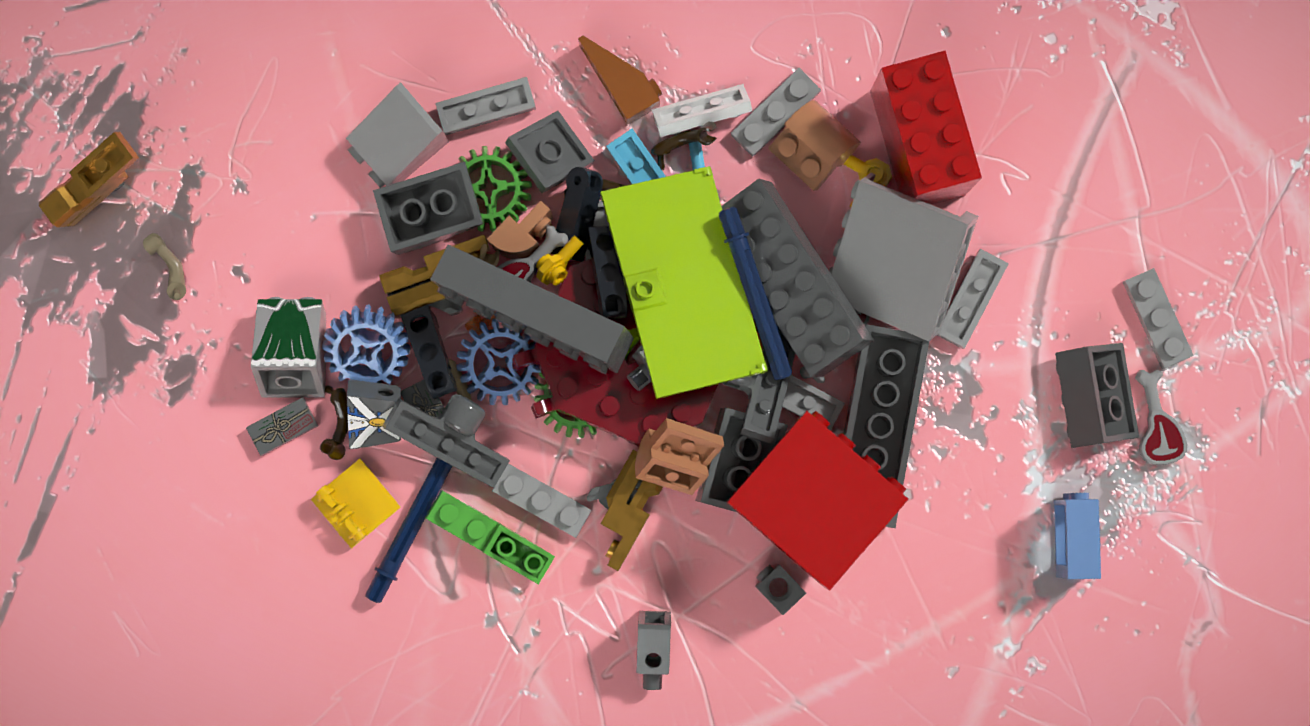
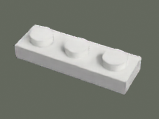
[652,84,752,137]

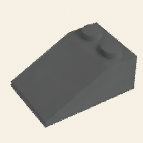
[373,162,484,255]

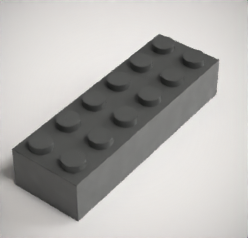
[721,178,874,377]
[430,245,634,374]
[843,324,929,529]

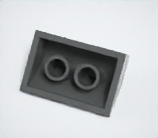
[1055,343,1139,448]
[695,407,788,512]

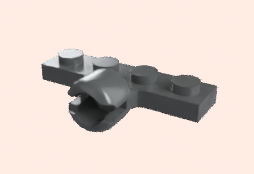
[723,323,796,444]
[382,394,510,488]

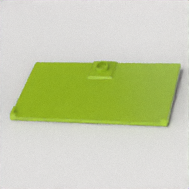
[600,166,768,399]

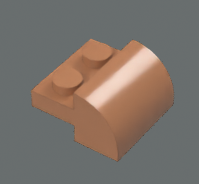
[768,100,862,191]
[487,201,554,259]
[635,418,724,495]

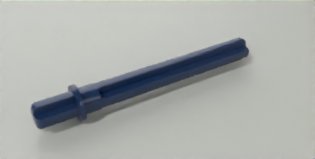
[719,207,792,380]
[365,458,453,603]

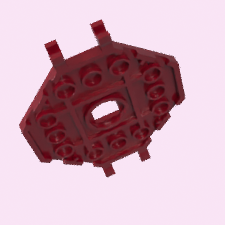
[512,259,758,446]

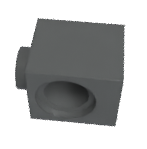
[755,564,806,615]

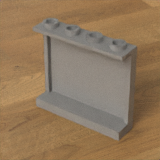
[829,173,979,342]

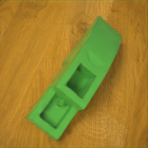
[425,490,555,585]

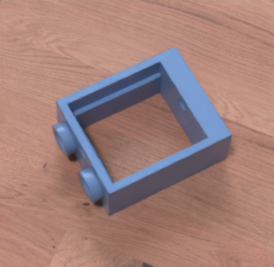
[1054,493,1101,579]

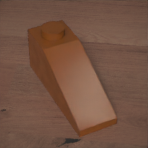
[578,35,662,125]

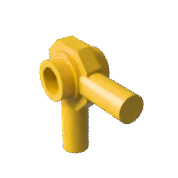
[843,154,892,208]
[536,235,584,285]

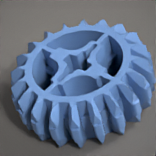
[322,304,411,385]
[456,319,541,405]

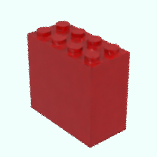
[870,50,982,205]
[726,411,909,591]

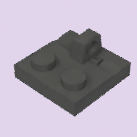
[505,111,595,194]

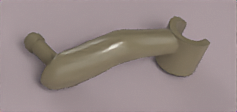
[143,233,186,300]

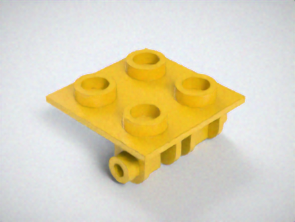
[310,458,401,549]

